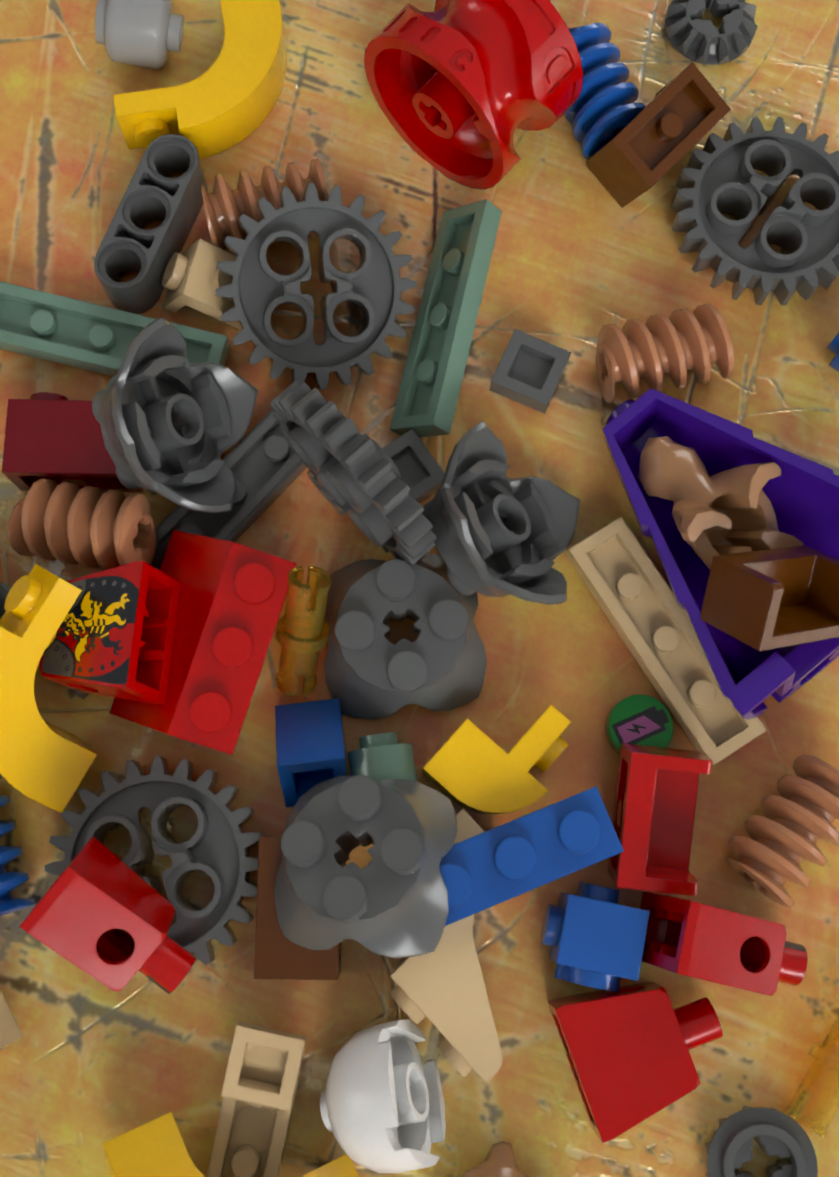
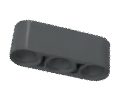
[94,134,208,314]

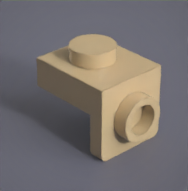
[162,238,242,329]

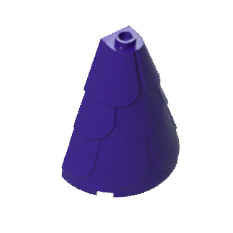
[603,388,839,720]

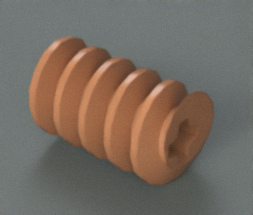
[201,158,328,251]
[596,303,735,403]
[7,478,157,570]
[726,754,839,909]

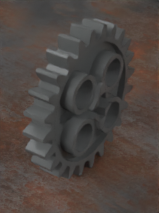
[671,117,839,306]
[215,183,417,390]
[270,380,437,566]
[45,756,264,980]

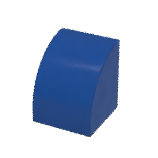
[275,698,349,808]

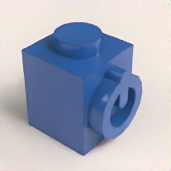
[541,882,650,992]

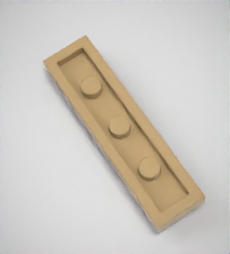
[566,517,767,766]

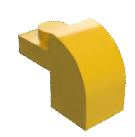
[422,705,571,815]

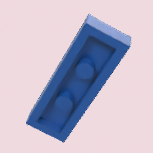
[440,786,624,926]

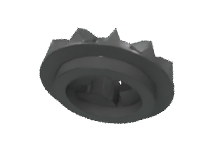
[665,0,758,65]
[705,1106,818,1177]

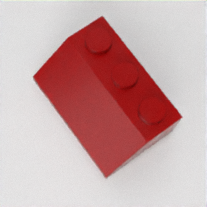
[110,530,297,755]

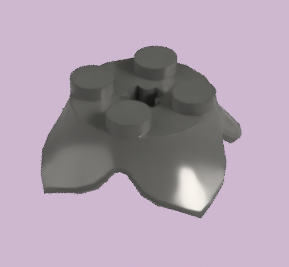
[92,318,259,513]
[421,421,580,605]
[317,553,487,720]
[274,775,458,958]

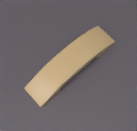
[206,1021,307,1177]

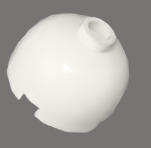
[320,1019,446,1173]

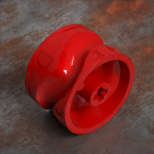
[364,0,583,190]

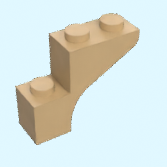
[390,809,503,1084]

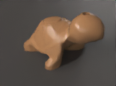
[637,436,803,569]

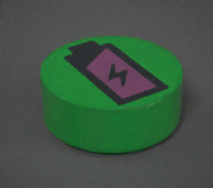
[605,694,673,755]

